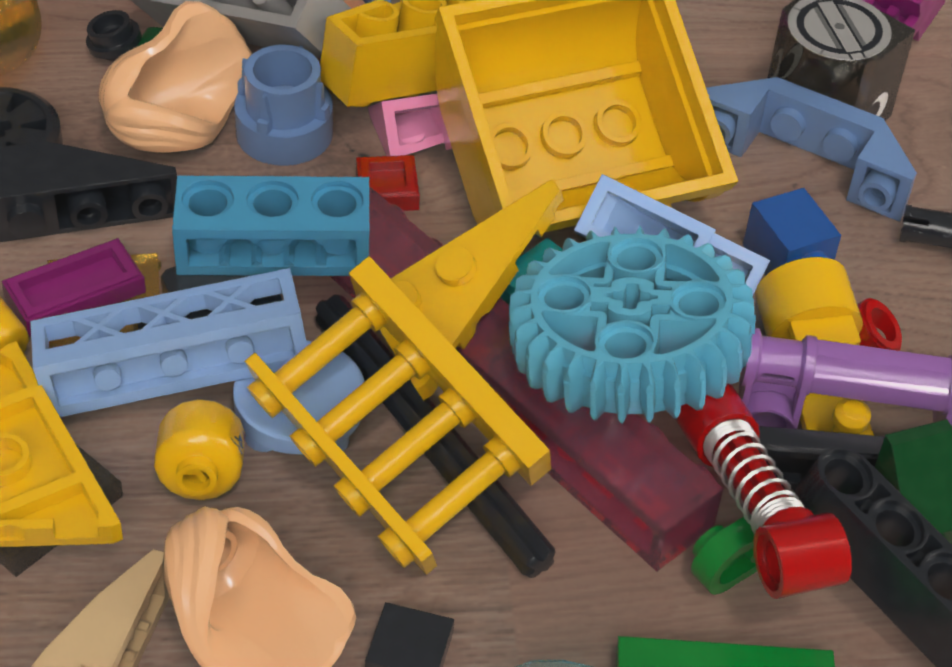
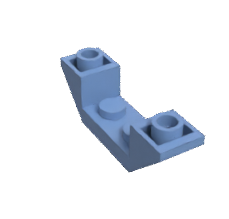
[706,77,917,222]

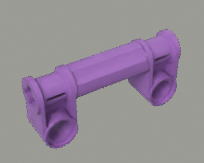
[739,328,952,429]

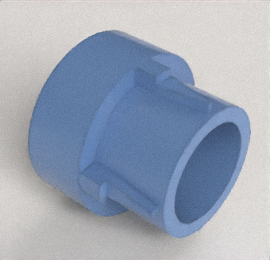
[234,44,333,166]

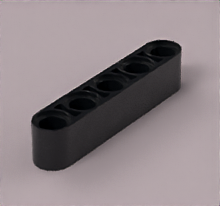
[790,446,952,667]

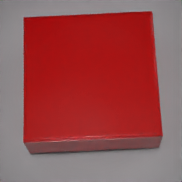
[356,155,420,213]

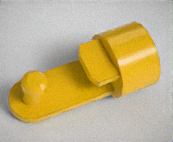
[755,257,874,436]

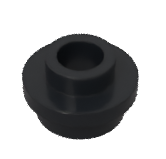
[86,10,142,61]

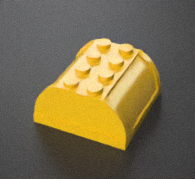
[435,0,738,235]

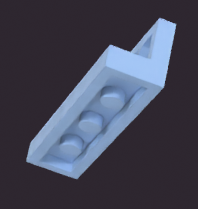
[30,268,307,417]

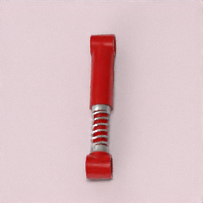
[675,384,852,599]

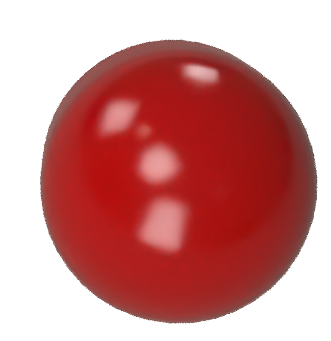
[857,298,902,351]

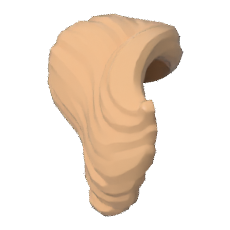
[99,1,252,153]
[164,506,356,667]

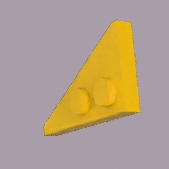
[380,178,564,401]

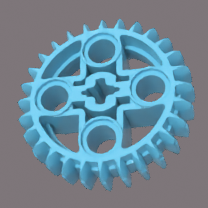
[509,226,756,424]

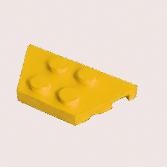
[0,341,123,547]

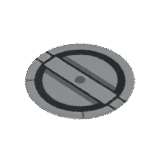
[788,0,892,60]

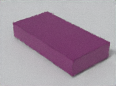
[1,238,146,337]

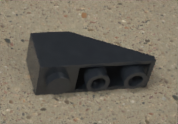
[0,141,177,242]

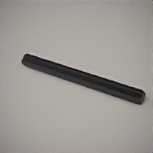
[316,294,556,578]

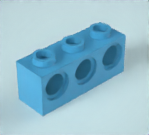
[172,176,370,276]

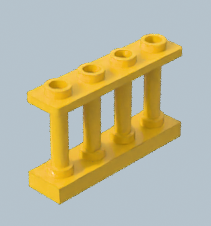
[244,256,551,575]

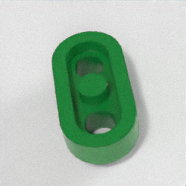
[691,496,790,595]

